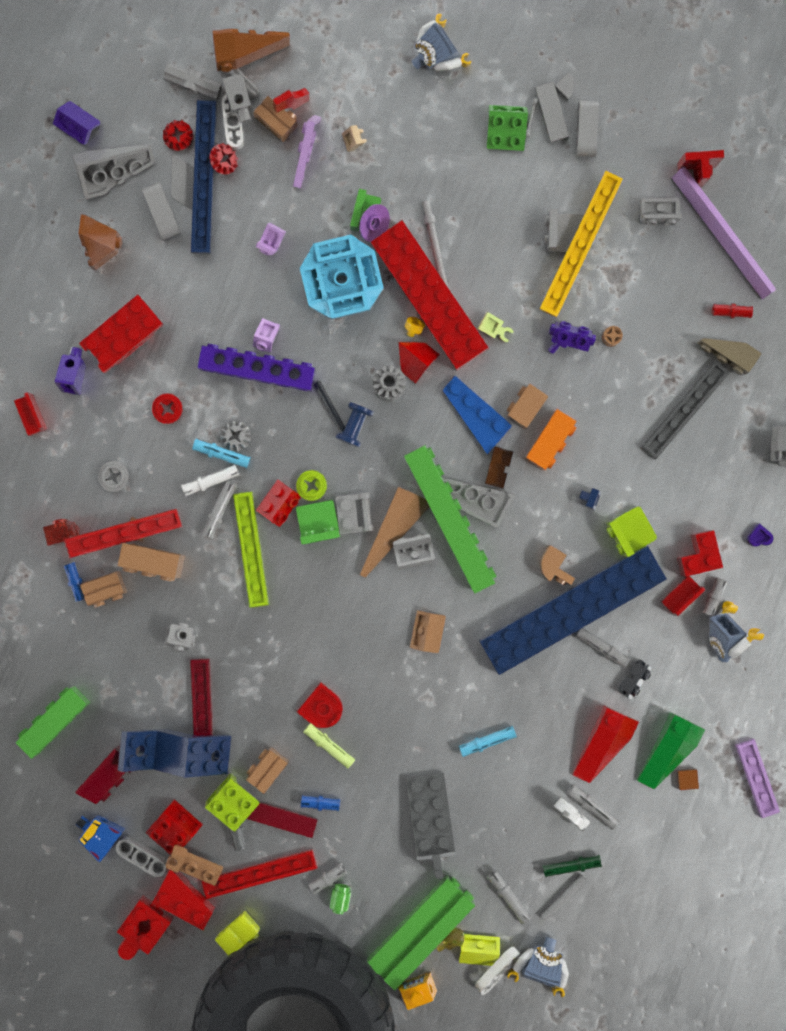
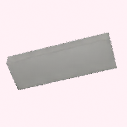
[535,82,569,143]

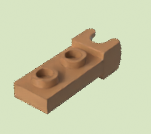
[166,845,223,886]

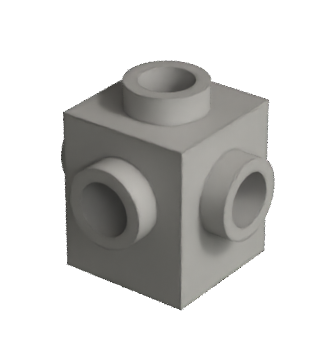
[164,623,195,652]

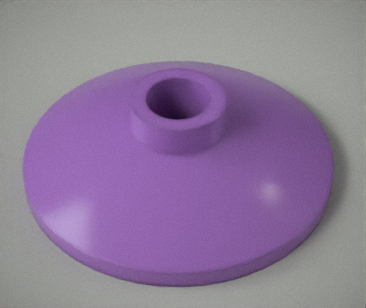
[359,204,390,242]

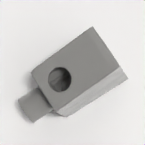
[223,74,252,123]

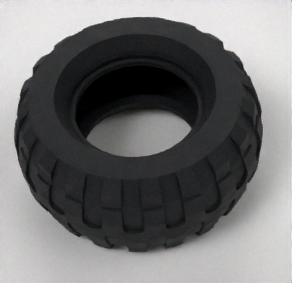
[191,931,395,1031]

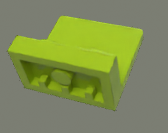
[205,773,259,831]

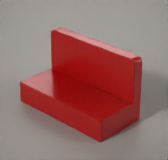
[14,392,47,436]
[660,576,706,616]

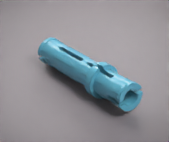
[192,438,251,469]
[459,726,517,757]

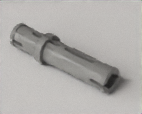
[201,481,237,538]
[575,628,630,668]
[567,784,619,830]
[487,870,531,925]

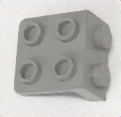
[544,209,584,253]

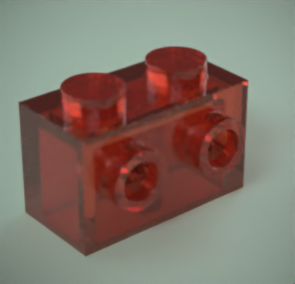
[43,519,80,546]

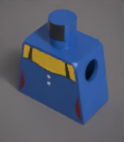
[75,815,125,862]

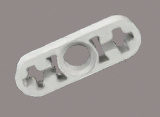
[221,93,244,150]
[475,947,521,995]

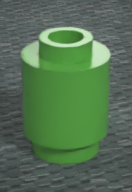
[329,884,351,914]

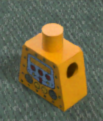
[397,972,437,1010]

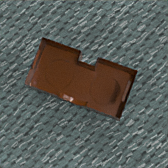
[485,447,514,489]

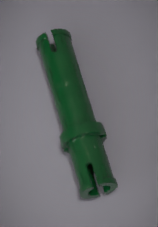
[543,855,602,878]

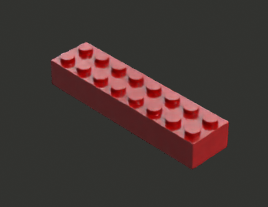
[371,220,489,371]

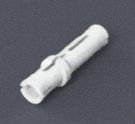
[181,464,240,496]

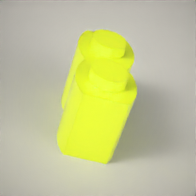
[215,911,260,956]

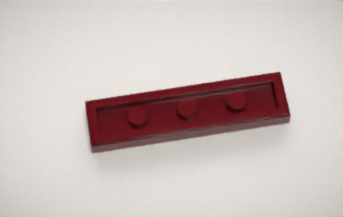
[190,658,213,736]
[247,801,318,838]

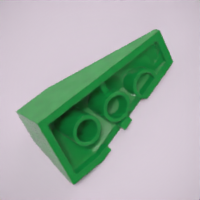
[636,712,705,789]

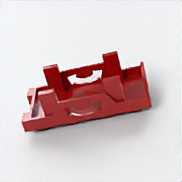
[79,294,164,374]

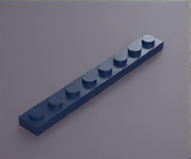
[191,100,217,254]

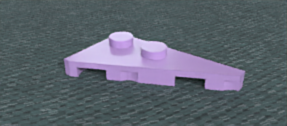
[293,115,321,188]

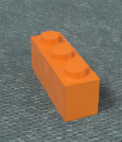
[525,409,577,471]

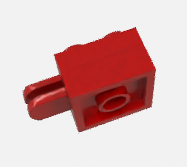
[117,895,174,960]

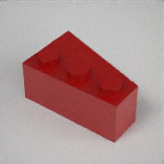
[152,870,215,930]

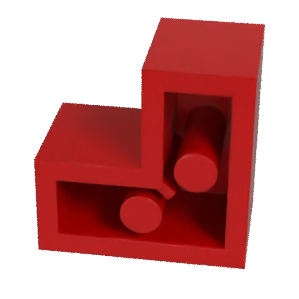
[677,530,723,577]

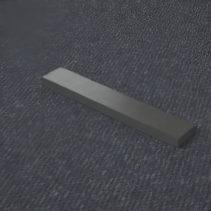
[641,360,730,460]

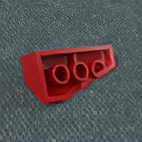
[572,705,639,783]

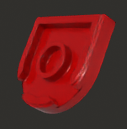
[297,682,343,728]

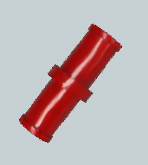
[712,303,753,319]

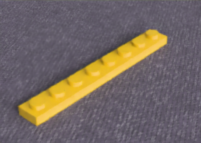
[539,171,623,318]

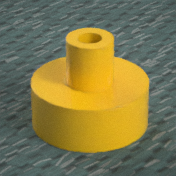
[404,317,425,337]

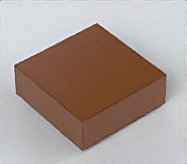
[677,769,699,790]

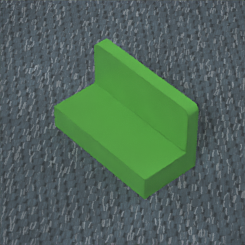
[350,189,381,232]

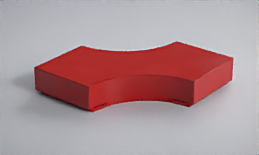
[273,88,309,113]

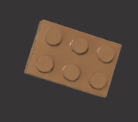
[117,543,186,581]

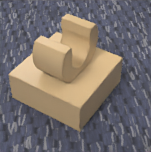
[342,125,367,152]

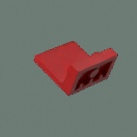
[146,799,203,855]

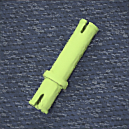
[303,723,355,769]

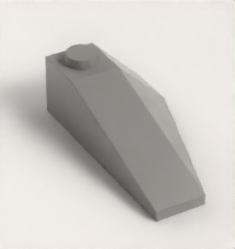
[72,144,155,200]

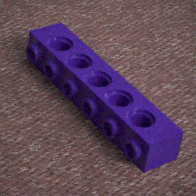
[197,343,316,392]

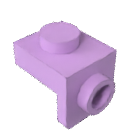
[256,223,286,255]

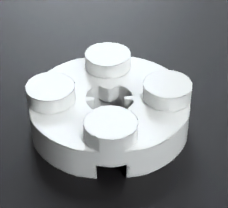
[554,798,590,832]

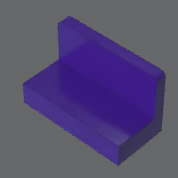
[53,101,100,145]

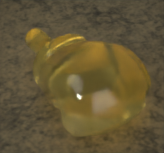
[437,928,465,952]

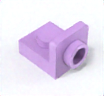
[253,318,280,352]

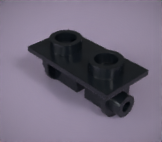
[619,660,652,700]

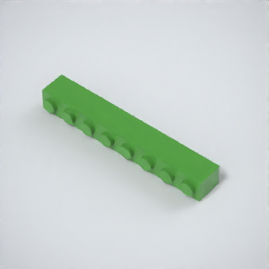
[404,444,497,594]

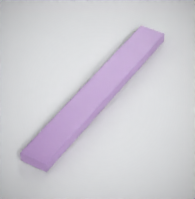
[672,166,776,299]

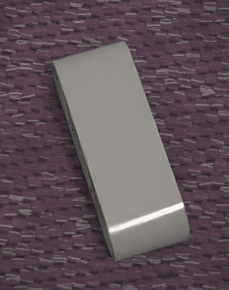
[576,101,599,157]
[142,182,181,240]
[116,836,167,877]

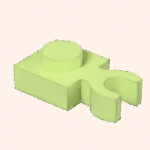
[477,312,514,342]

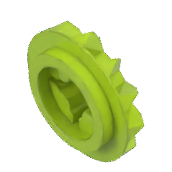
[296,470,327,501]

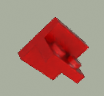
[677,150,724,188]

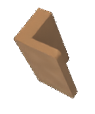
[410,610,446,653]

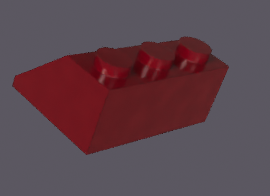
[75,745,132,804]

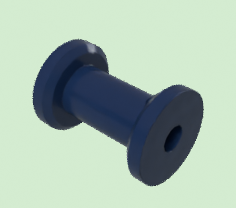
[335,402,374,448]

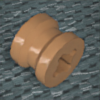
[602,326,623,347]

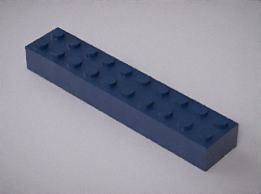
[479,546,667,675]

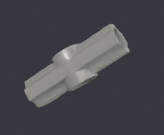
[163,63,223,101]

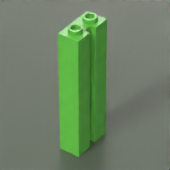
[367,875,475,991]

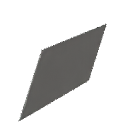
[171,154,194,209]

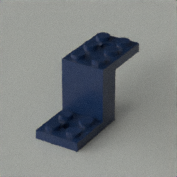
[118,729,231,778]

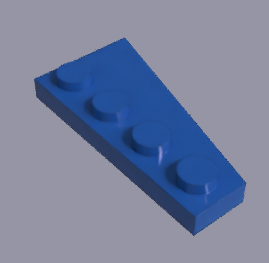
[442,376,512,454]

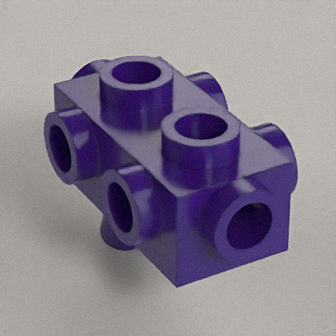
[548,321,596,354]

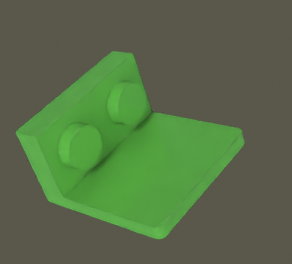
[487,105,528,151]
[296,500,340,545]

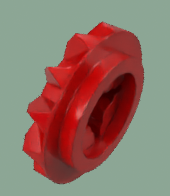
[163,120,193,151]
[210,143,239,175]
[152,393,183,424]

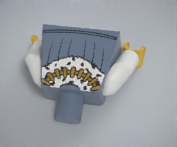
[411,13,472,71]
[709,601,764,662]
[507,937,569,997]

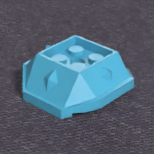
[300,235,384,320]

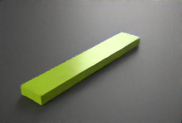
[233,492,269,608]

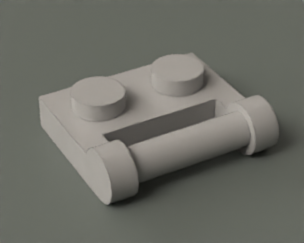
[336,493,374,535]

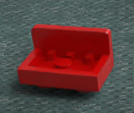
[256,479,301,527]

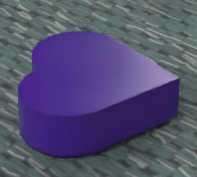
[747,523,774,547]

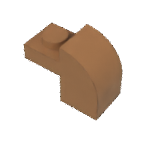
[540,545,575,586]

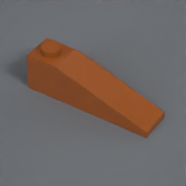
[212,29,290,72]
[78,214,122,270]

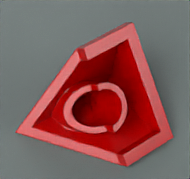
[398,342,440,384]

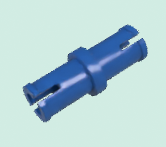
[63,562,85,602]
[301,795,340,811]

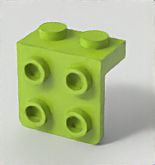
[606,507,657,557]

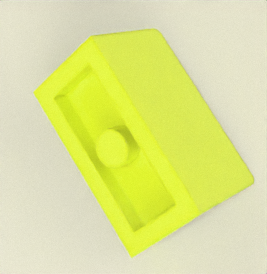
[459,934,500,966]

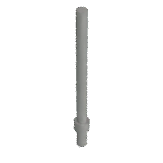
[422,201,448,287]

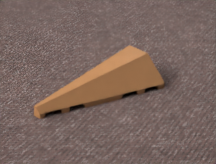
[360,487,430,577]

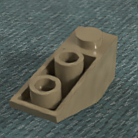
[698,338,762,375]

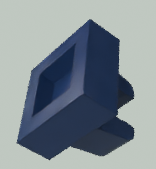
[579,488,601,511]

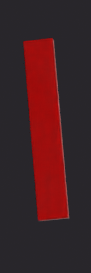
[64,509,182,559]
[201,849,318,899]

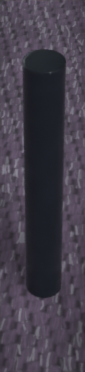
[314,381,345,434]

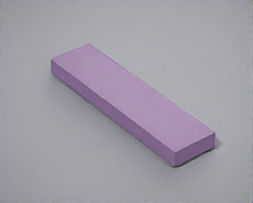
[735,738,780,818]

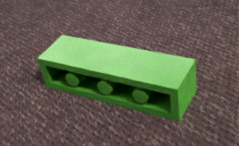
[15,686,91,759]

